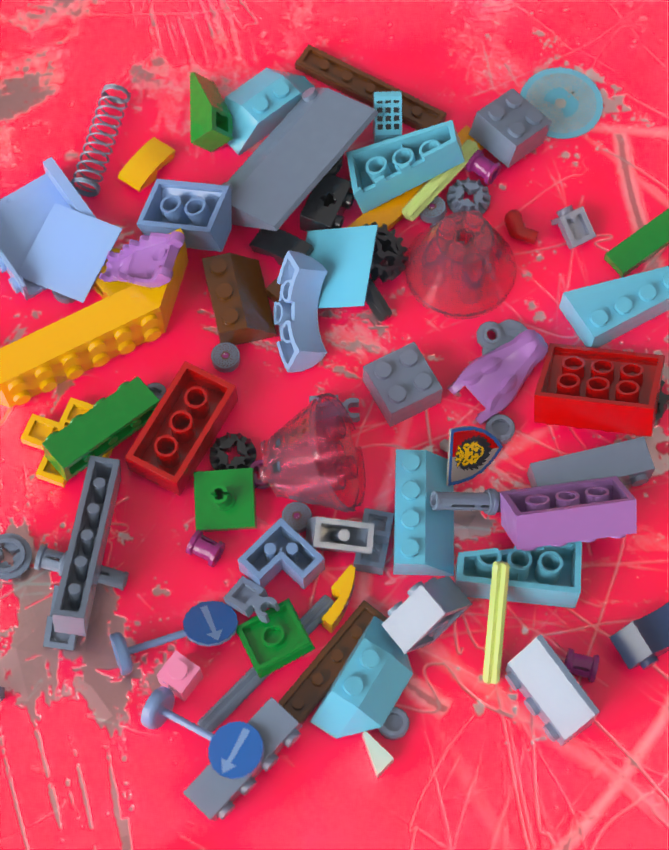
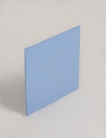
[17,203,122,303]

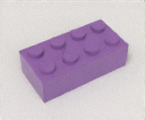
[500,476,637,551]

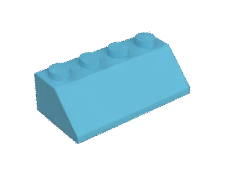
[393,449,454,576]

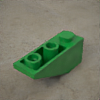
[190,71,233,152]

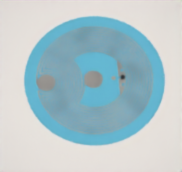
[520,67,603,139]

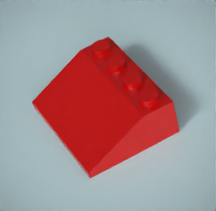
[534,343,665,437]

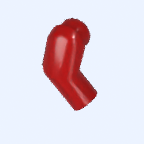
[504,209,539,245]

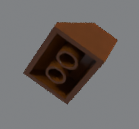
[202,253,277,345]

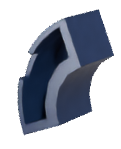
[609,602,669,670]

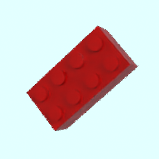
[125,361,238,496]

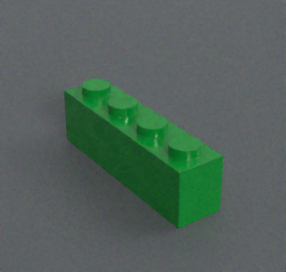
[42,376,160,481]

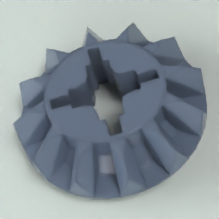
[446,177,491,218]
[0,533,33,581]

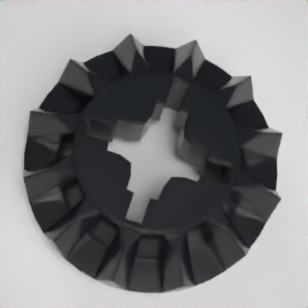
[209,432,256,470]

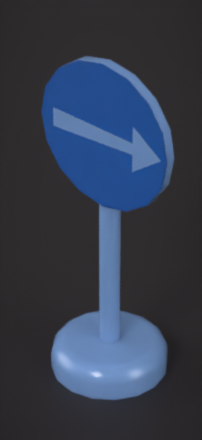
[110,601,238,676]
[141,686,264,780]

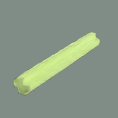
[402,139,479,222]
[483,561,510,684]

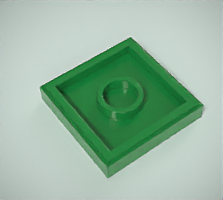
[236,598,315,679]

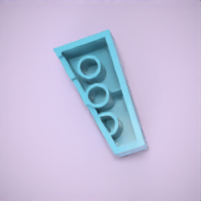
[346,120,465,214]
[559,266,669,348]
[454,541,582,608]

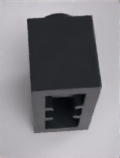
[300,173,355,232]

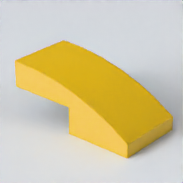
[118,137,176,192]

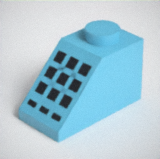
[373,91,402,144]

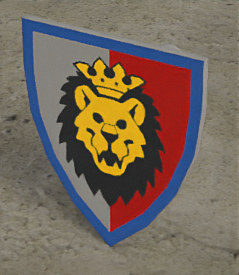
[439,426,503,486]

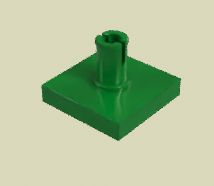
[194,468,257,532]

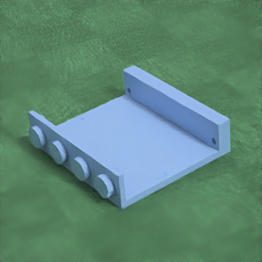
[0,157,113,300]

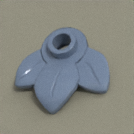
[476,319,527,355]

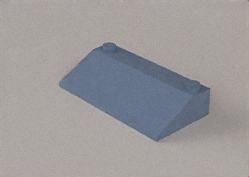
[222,87,379,231]

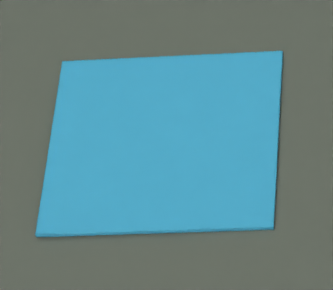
[306,225,378,309]

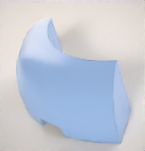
[273,250,328,373]

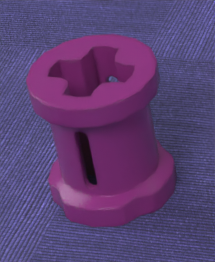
[466,149,502,185]
[186,530,225,567]
[564,648,600,683]

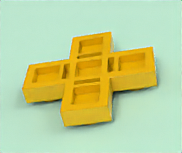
[20,397,113,488]

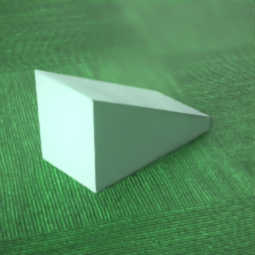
[363,730,394,779]

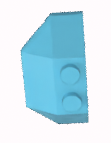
[225,68,315,156]
[310,616,413,739]

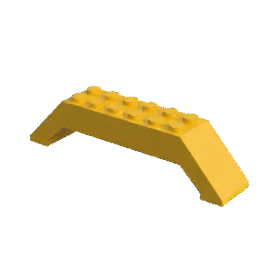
[0,228,188,408]

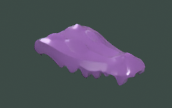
[99,231,185,288]
[447,329,548,425]

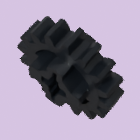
[363,222,409,283]

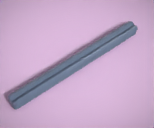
[197,595,335,732]

